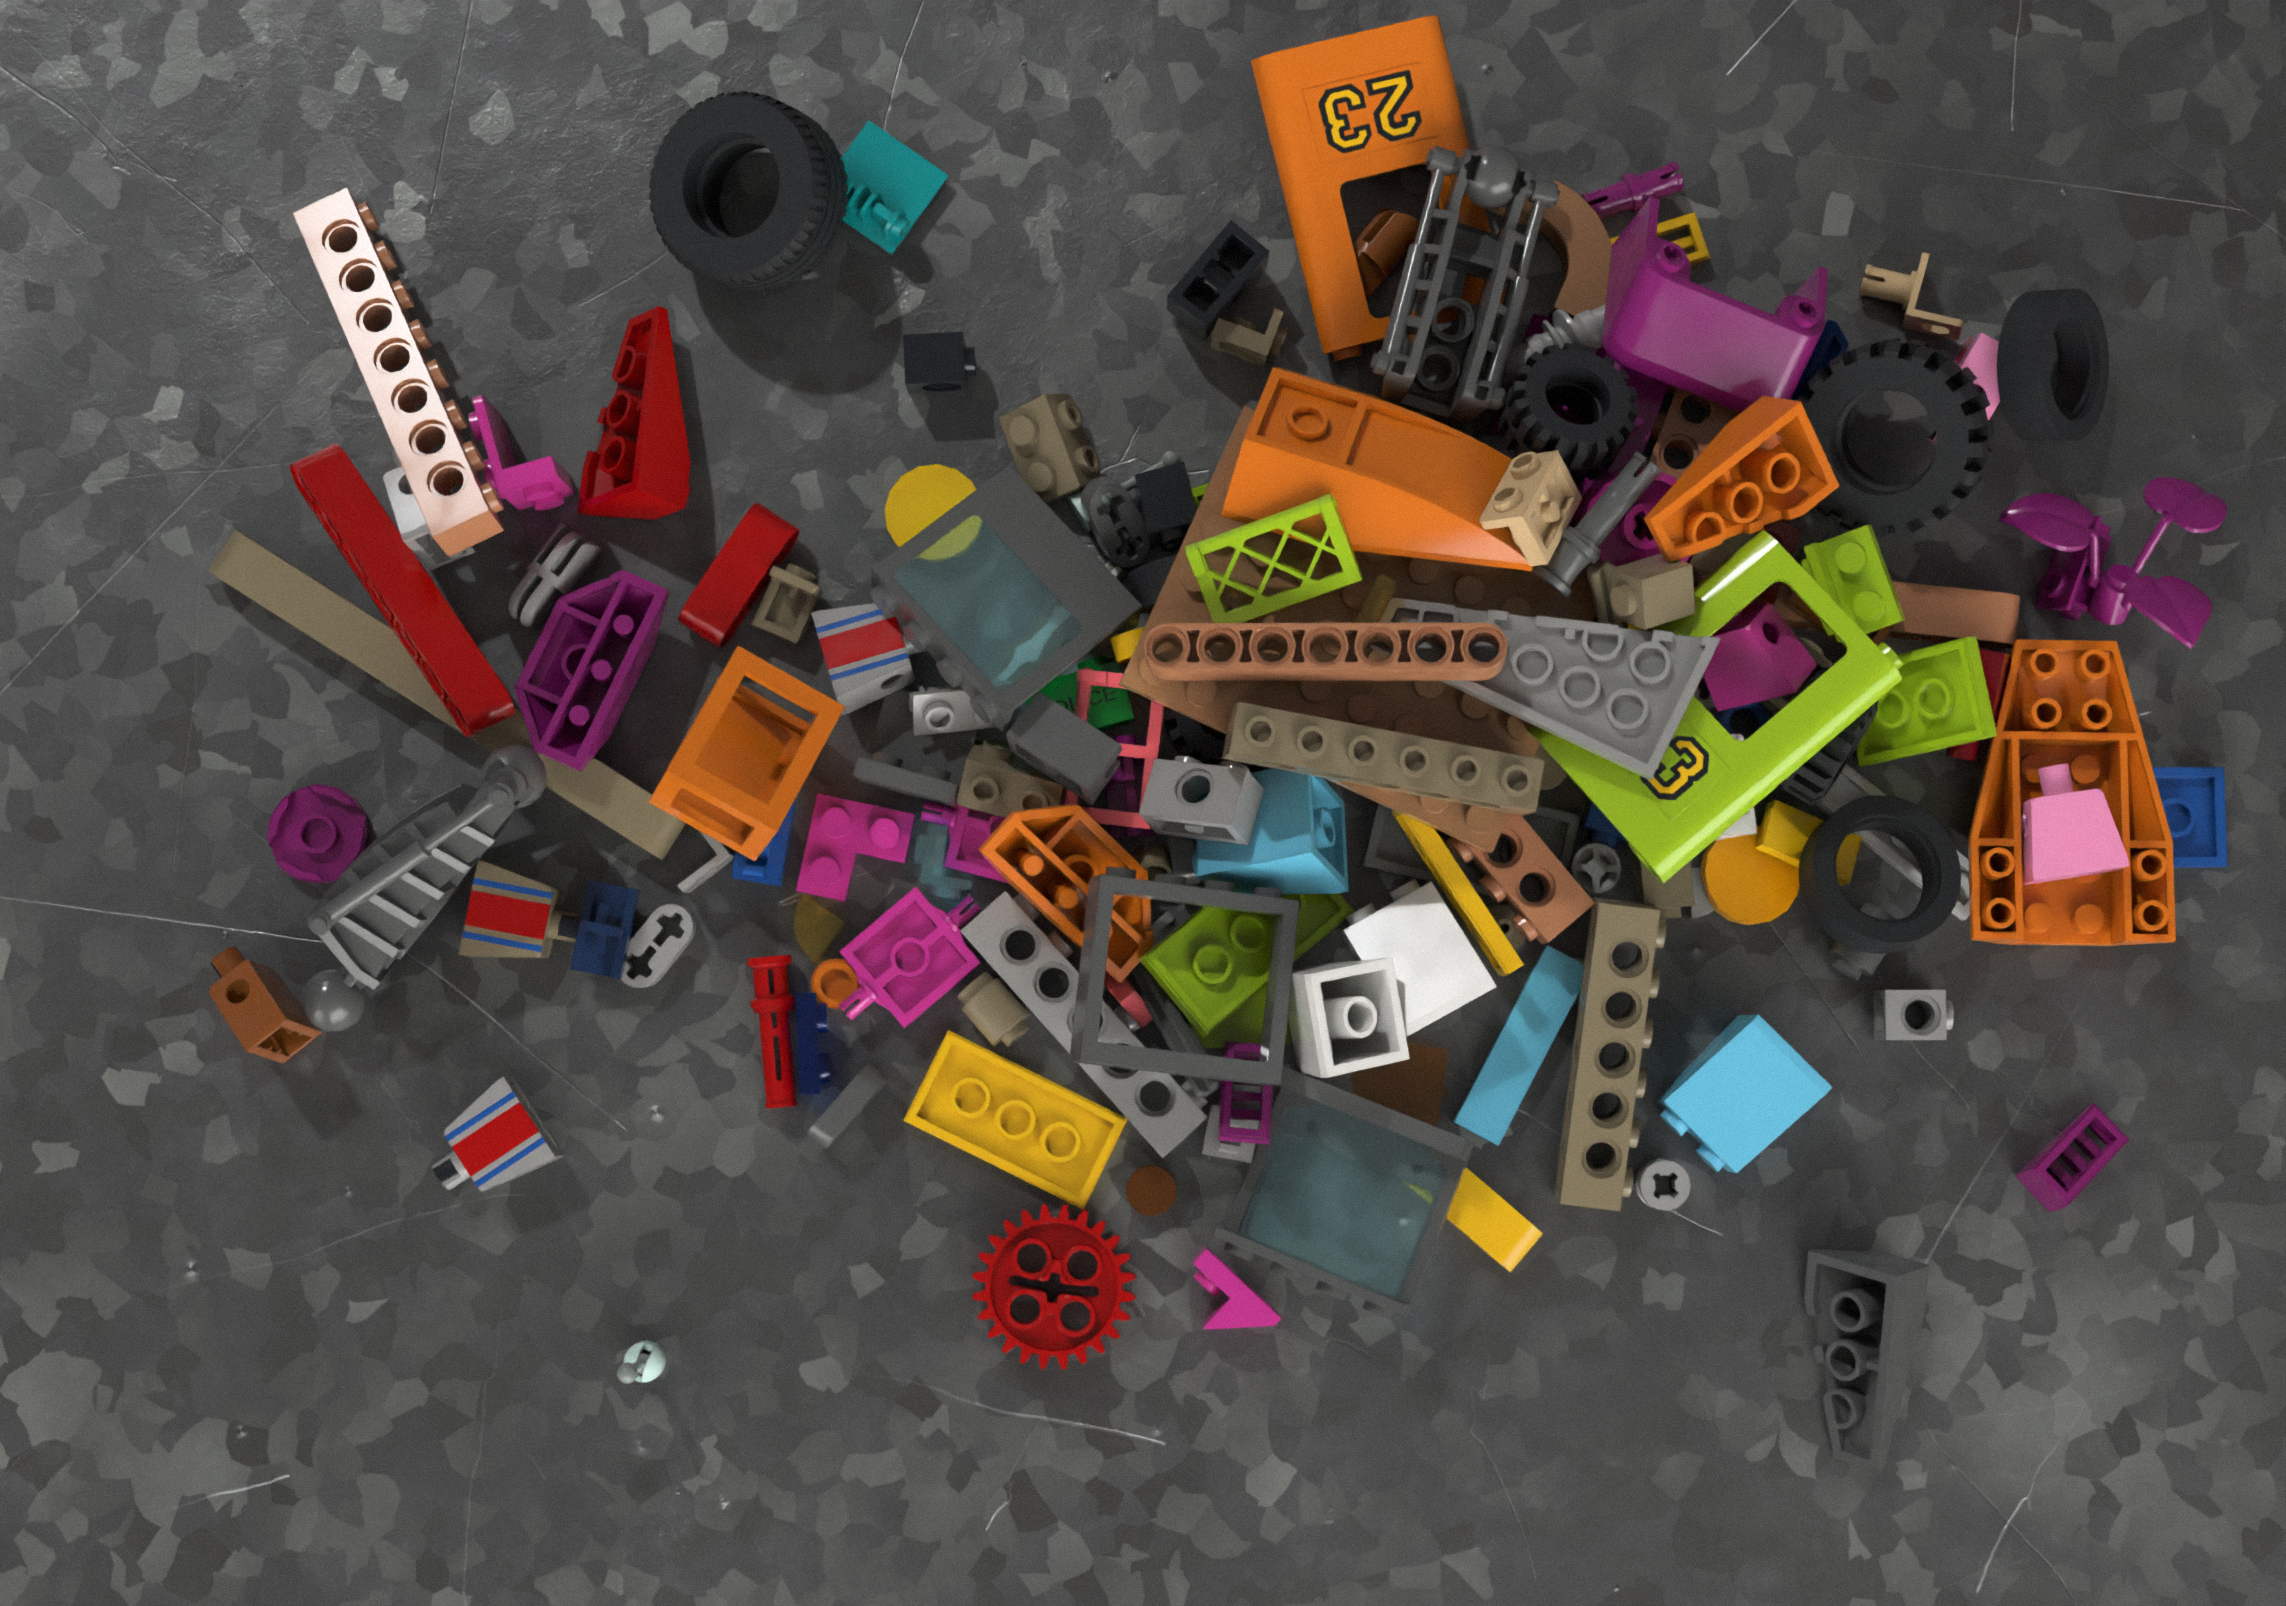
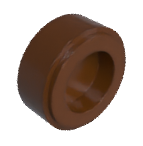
[1126,1165,1177,1216]

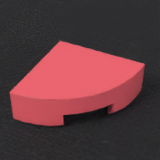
[1104,971,1153,1029]

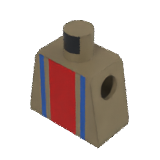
[458,860,581,958]

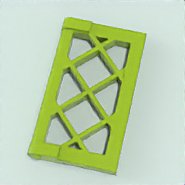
[1185,493,1363,623]

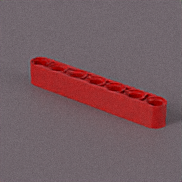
[289,443,515,738]

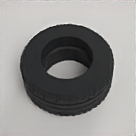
[649,91,848,291]

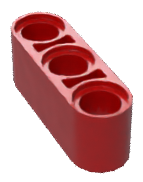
[678,502,800,649]

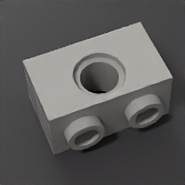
[1139,756,1264,845]

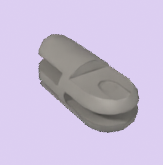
[508,522,601,628]

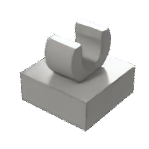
[1202,1104,1259,1163]

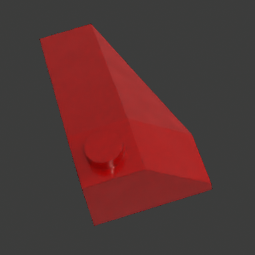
[577,306,691,520]

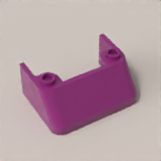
[1602,196,1828,413]

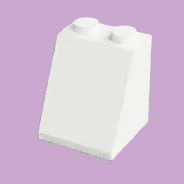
[1340,879,1497,1037]
[1288,957,1410,1078]

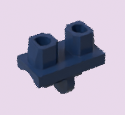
[570,880,640,979]

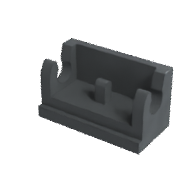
[1006,691,1122,805]

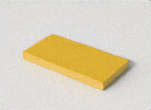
[903,1030,1128,1210]

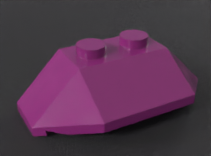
[514,570,670,772]

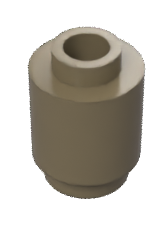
[957,971,1031,1047]

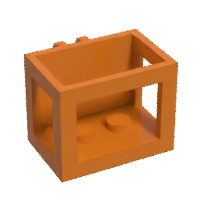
[648,646,845,861]

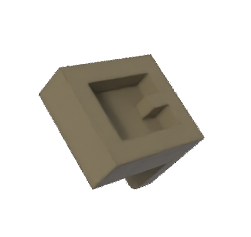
[1210,308,1289,368]

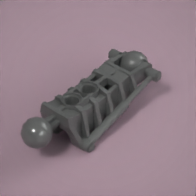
[1370,145,1560,430]
[301,745,547,1032]

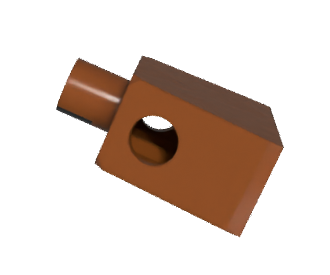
[209,947,323,1064]

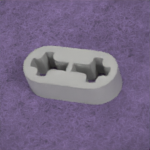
[621,904,697,988]

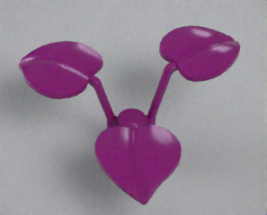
[1998,477,2227,649]

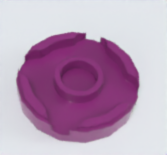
[267,784,371,884]

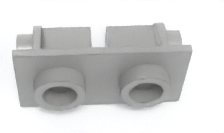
[908,677,1013,736]

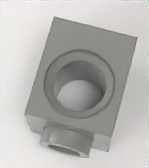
[1873,990,1954,1040]

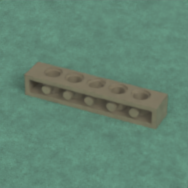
[1222,702,1545,815]
[1554,897,1667,1211]

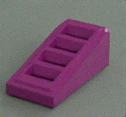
[1218,1041,1273,1145]
[2016,1103,2129,1212]

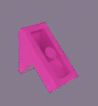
[1192,1245,1281,1329]

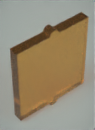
[1350,1044,1448,1127]

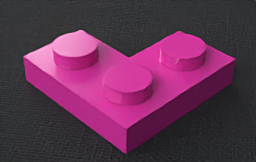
[796,793,916,902]

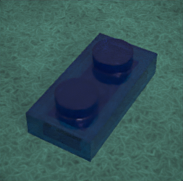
[795,992,830,1095]

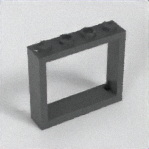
[1069,867,1299,1086]

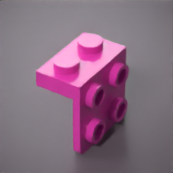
[468,395,576,511]

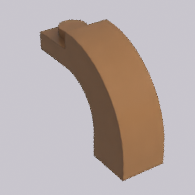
[1488,180,1612,319]

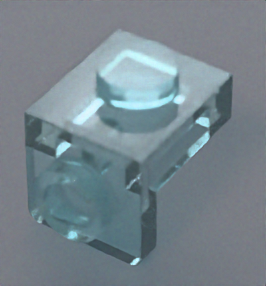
[914,823,974,900]

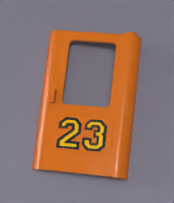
[1251,15,1506,362]

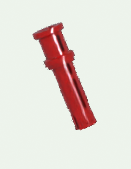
[746,954,797,1108]

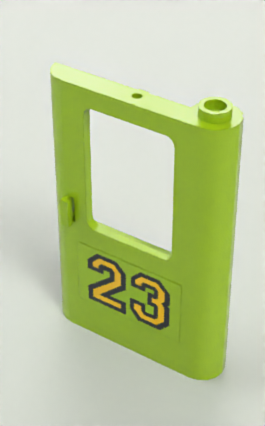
[1527,530,1903,883]

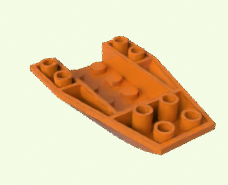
[1221,367,1533,571]
[1968,639,2176,946]

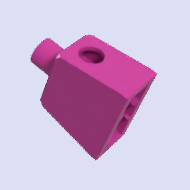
[1703,602,1817,712]

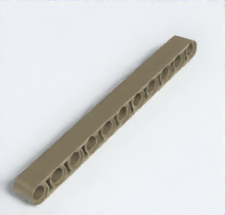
[207,529,686,860]

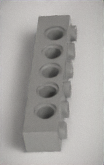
[960,891,1208,1158]

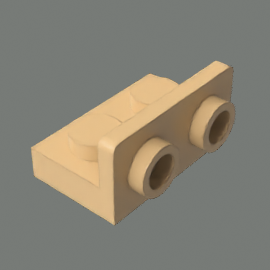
[1479,450,1582,566]

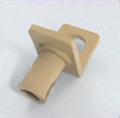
[1859,252,1964,340]

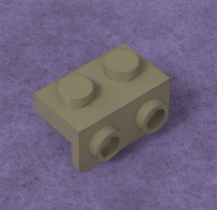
[998,394,1101,506]
[957,739,1065,818]

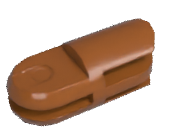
[1352,208,1419,299]

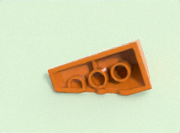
[1644,396,1839,562]

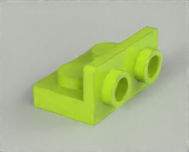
[1801,525,1906,642]

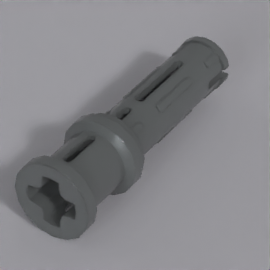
[1532,451,1662,598]

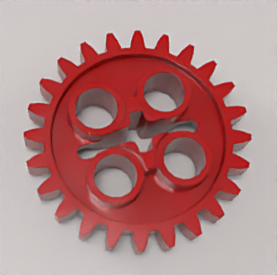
[972,1203,1136,1370]

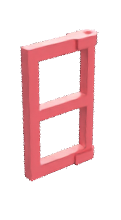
[1064,667,1165,829]

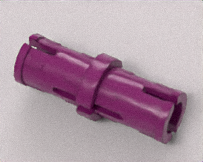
[1581,161,1684,220]

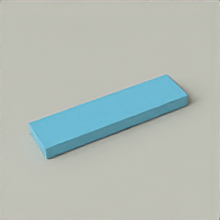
[1452,945,1584,1146]

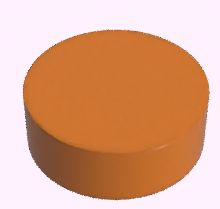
[811,958,861,1009]

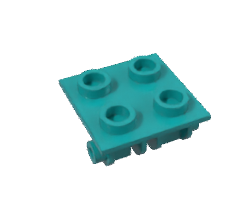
[841,120,949,255]

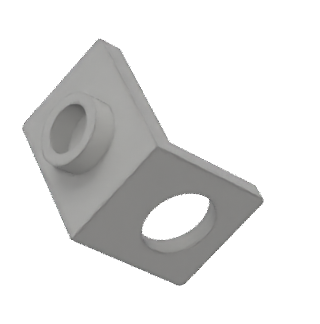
[677,831,734,894]

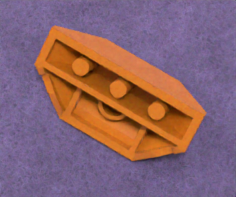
[978,804,1154,983]

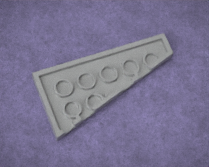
[1369,597,1721,780]

